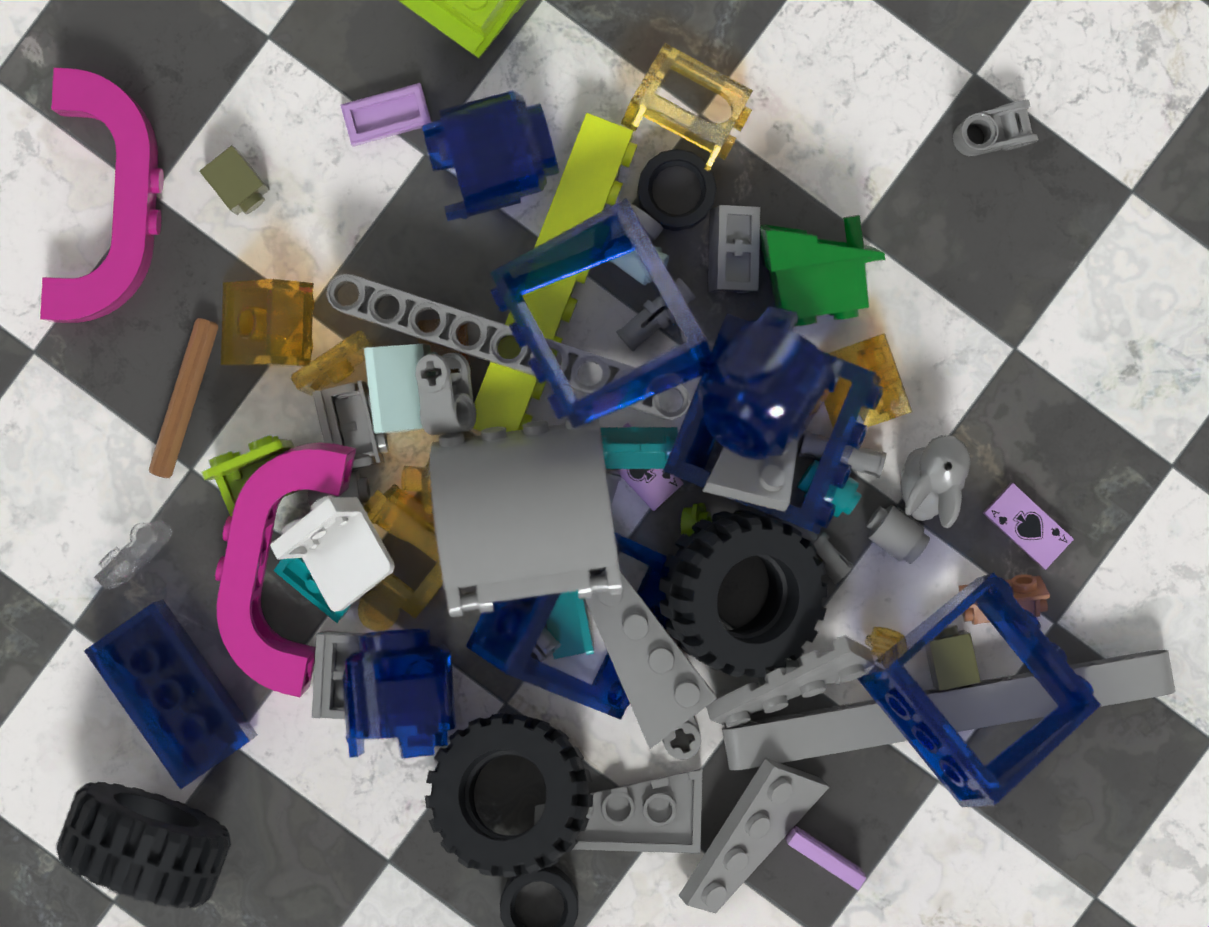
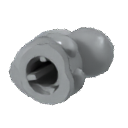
[900,435,971,528]

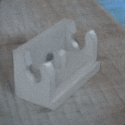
[708,205,761,293]
[312,631,367,719]

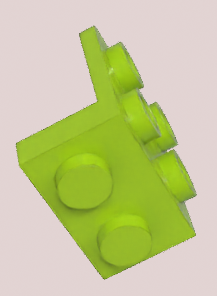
[201,435,300,517]

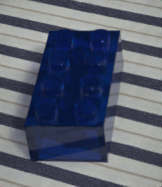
[84,600,258,790]

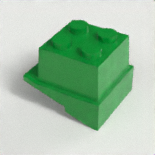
[760,215,885,326]

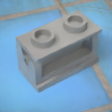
[312,380,389,470]

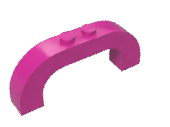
[40,68,164,323]
[215,443,356,698]

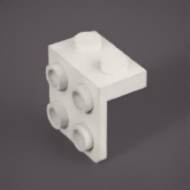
[270,495,395,612]

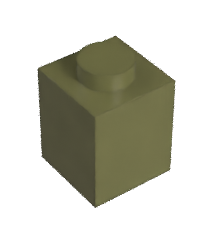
[199,145,269,215]
[923,625,981,691]

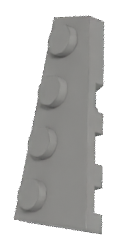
[706,635,875,728]

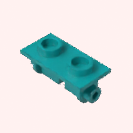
[600,427,679,469]

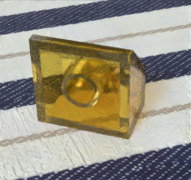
[221,279,314,367]

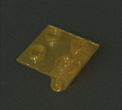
[809,333,912,438]

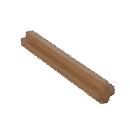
[149,318,218,478]

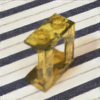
[621,43,753,171]
[363,484,444,619]

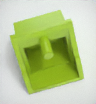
[397,0,527,59]

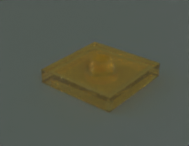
[290,330,378,396]

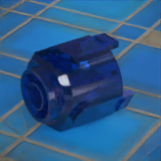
[422,90,559,221]
[699,307,845,460]
[342,629,457,759]

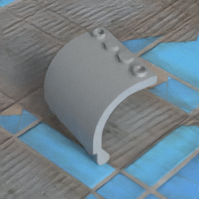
[430,415,623,617]

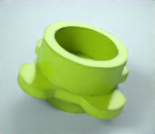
[681,503,712,536]

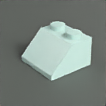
[364,344,438,433]

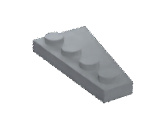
[703,354,808,512]
[585,570,717,749]
[679,758,830,914]
[534,769,703,853]

